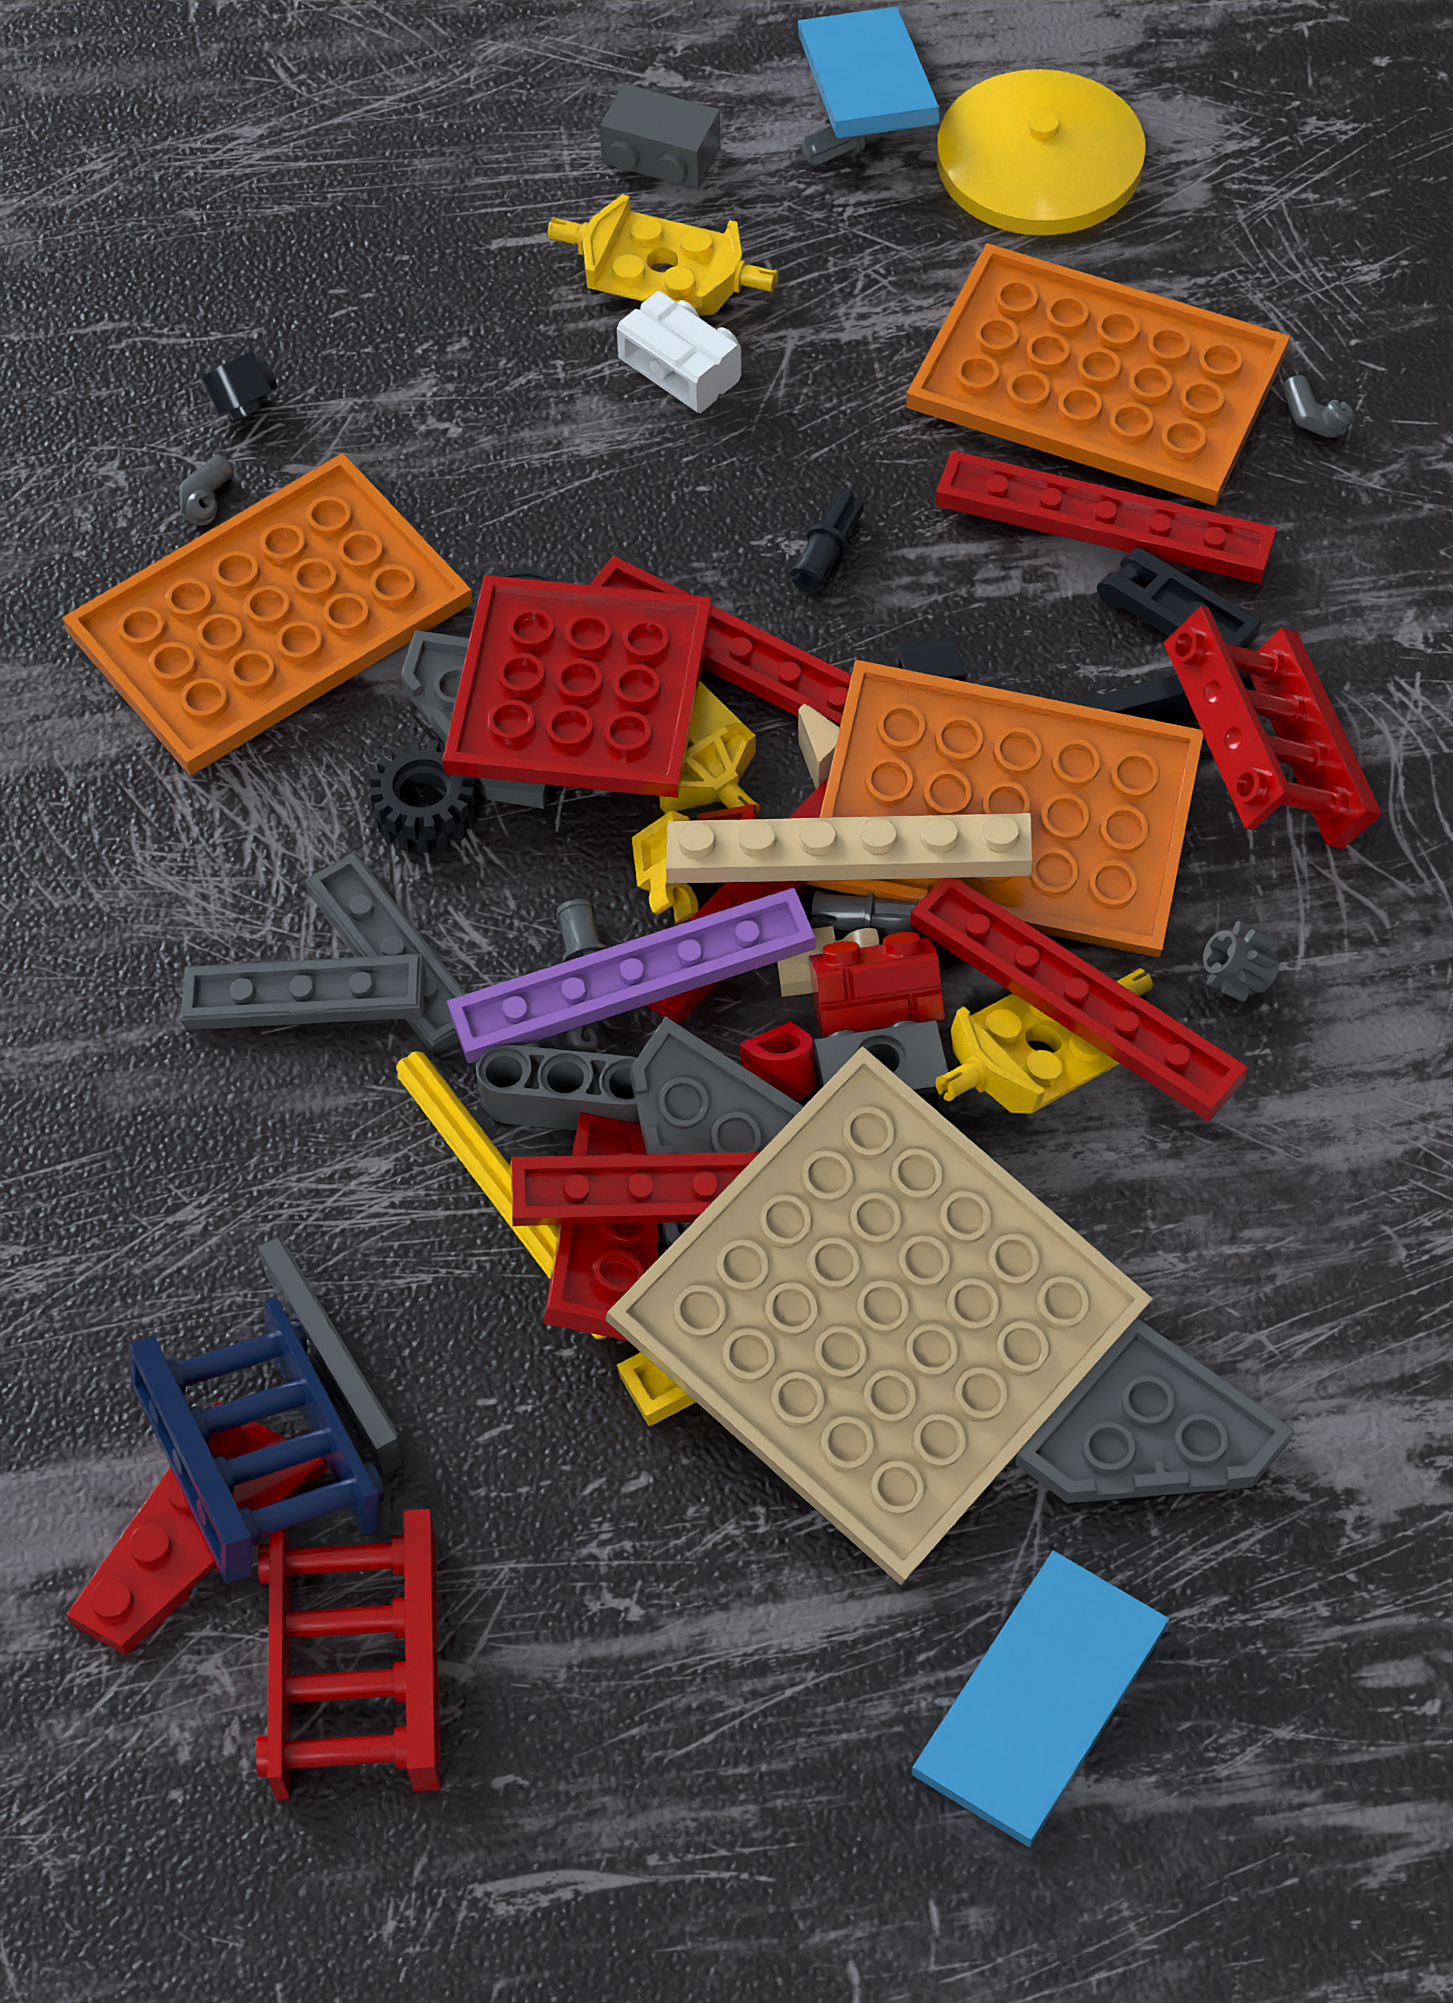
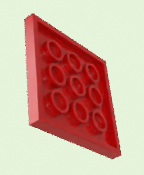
[442,575,712,798]

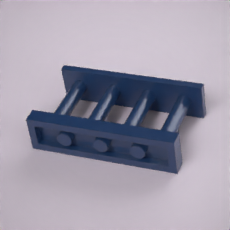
[129,1297,384,1584]

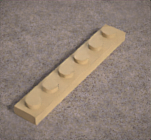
[666,813,1032,883]

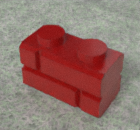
[808,932,945,1038]

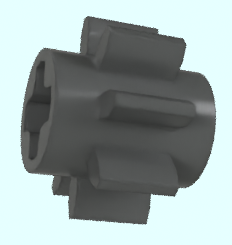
[1203,921,1279,1002]

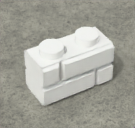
[617,291,741,414]

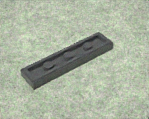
[304,851,466,1057]
[180,954,426,1030]
[258,1237,404,1476]

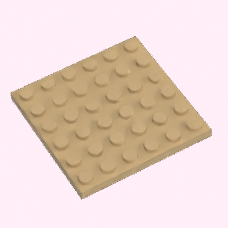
[605,1046,1153,1585]

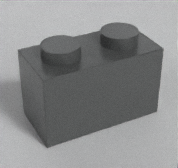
[600,83,721,190]

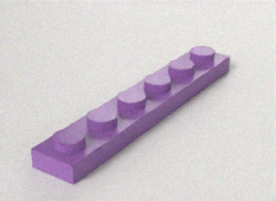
[447,888,816,1063]

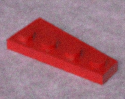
[543,1111,659,1341]
[66,1401,328,1656]

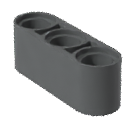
[476,1045,640,1130]

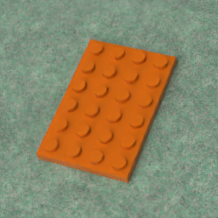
[906,243,1290,506]
[62,453,473,776]
[806,659,1203,958]

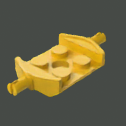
[547,194,778,316]
[659,681,760,814]
[936,968,1153,1114]

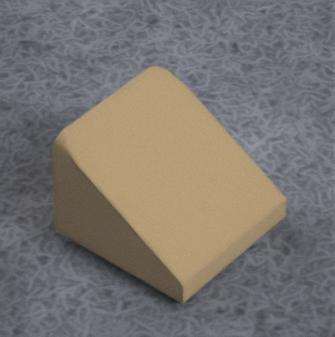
[798,704,840,789]

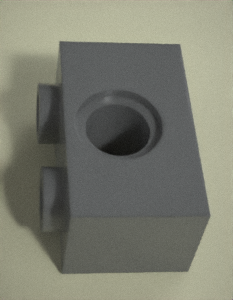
[814,1020,950,1116]

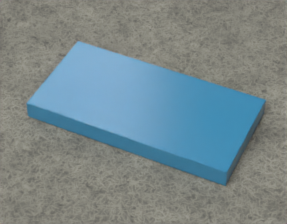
[798,6,939,139]
[912,1550,1169,1848]

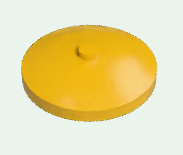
[937,69,1146,235]

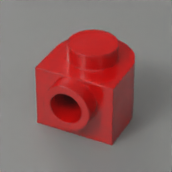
[739,1022,818,1104]

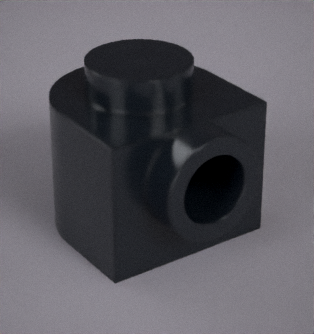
[200,351,278,421]

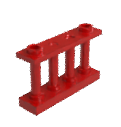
[1163,606,1382,849]
[256,1509,441,1801]

